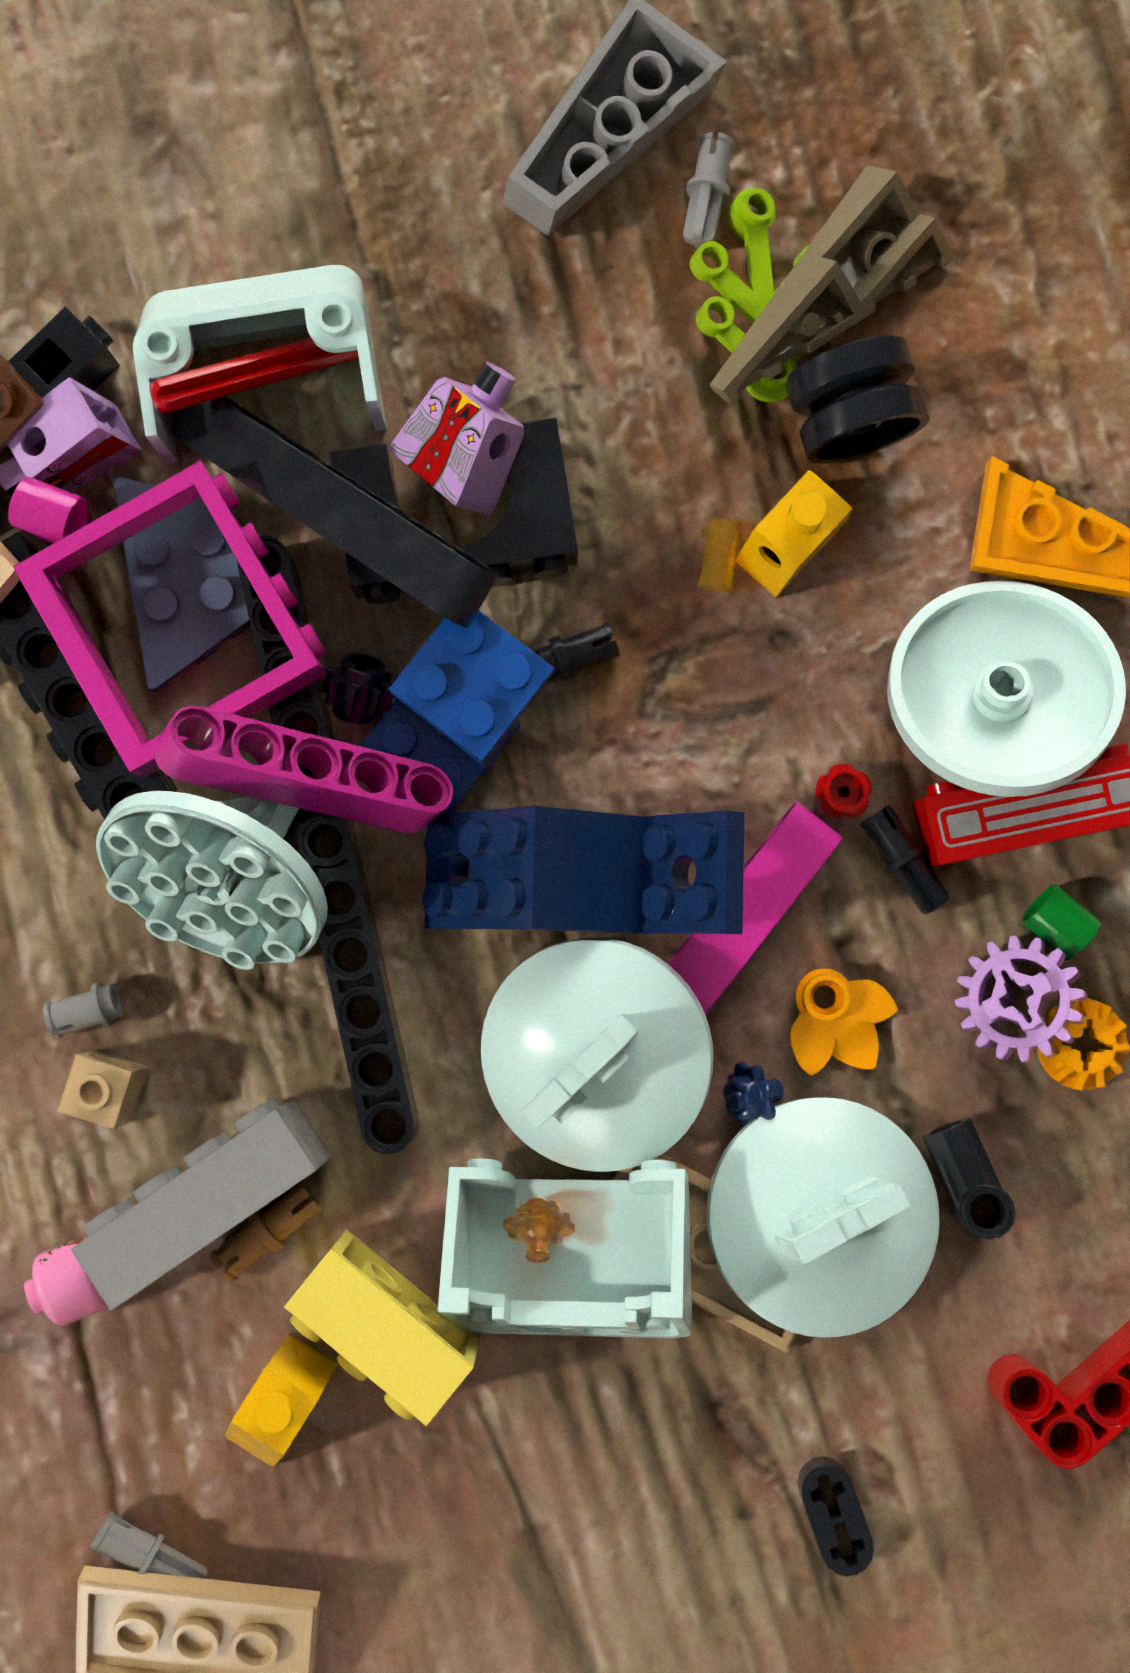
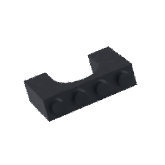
[330,418,578,604]

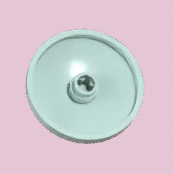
[887,581,1126,797]

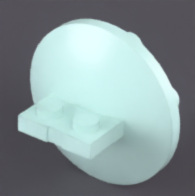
[96,791,328,970]
[481,937,714,1172]
[706,1097,939,1338]

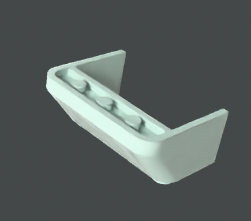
[133,265,387,464]

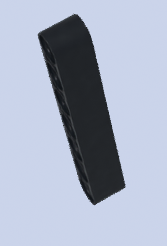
[170,396,499,628]

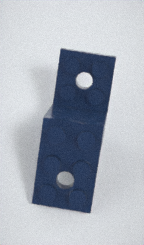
[423,806,744,934]

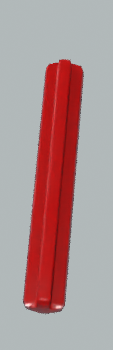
[149,338,359,413]

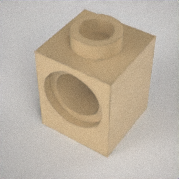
[57,1050,149,1129]

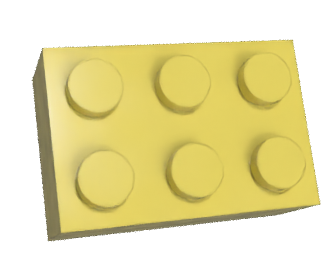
[284,1229,479,1426]

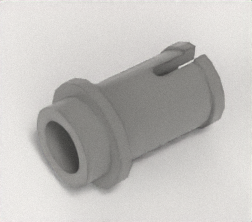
[43,982,124,1039]

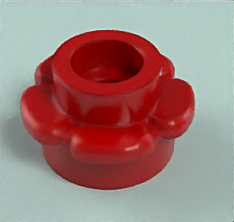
[815,764,872,819]

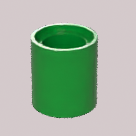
[1021,884,1101,960]

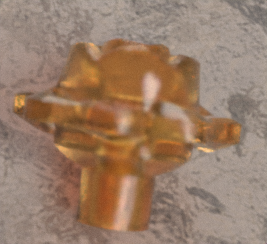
[502,1197,575,1263]

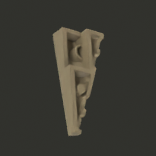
[709,165,955,404]

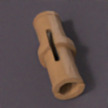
[209,1180,325,1283]

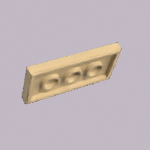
[76,1565,321,1673]

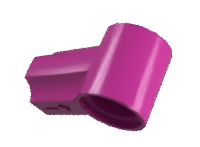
[8,476,92,546]

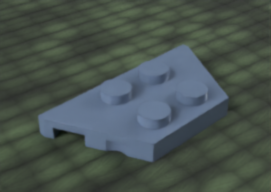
[113,477,251,693]

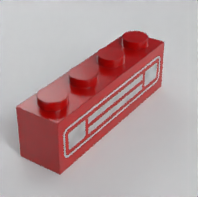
[912,744,1130,867]

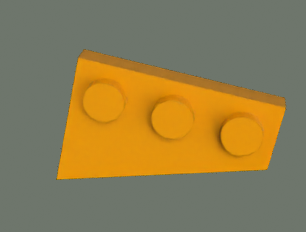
[969,456,1130,598]

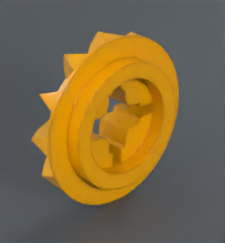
[1036,999,1130,1091]

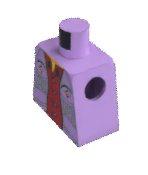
[388,362,525,515]
[0,377,142,496]

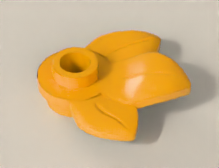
[789,968,898,1076]

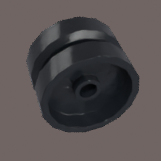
[785,335,930,464]

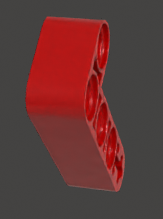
[987,1320,1130,1469]

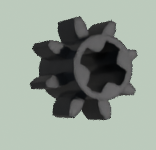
[322,653,393,724]

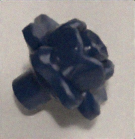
[723,1062,784,1127]

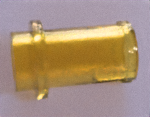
[698,518,746,593]

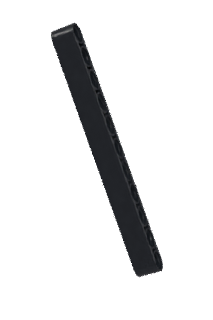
[237,535,419,1154]

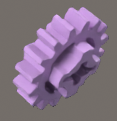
[955,936,1088,1064]

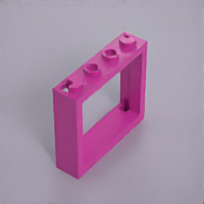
[13,460,327,779]

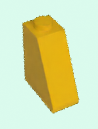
[224,1333,338,1468]

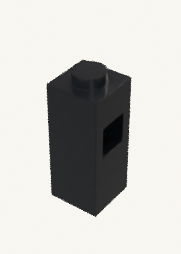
[8,306,120,398]

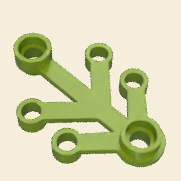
[690,188,809,402]

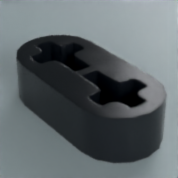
[797,1456,874,1577]

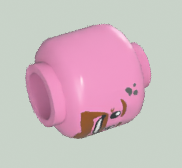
[24,1237,107,1326]

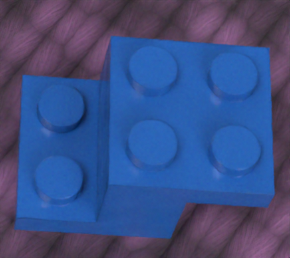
[360,611,555,813]

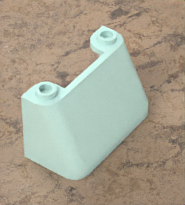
[438,1158,692,1338]

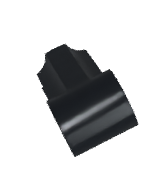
[922,1117,1016,1239]

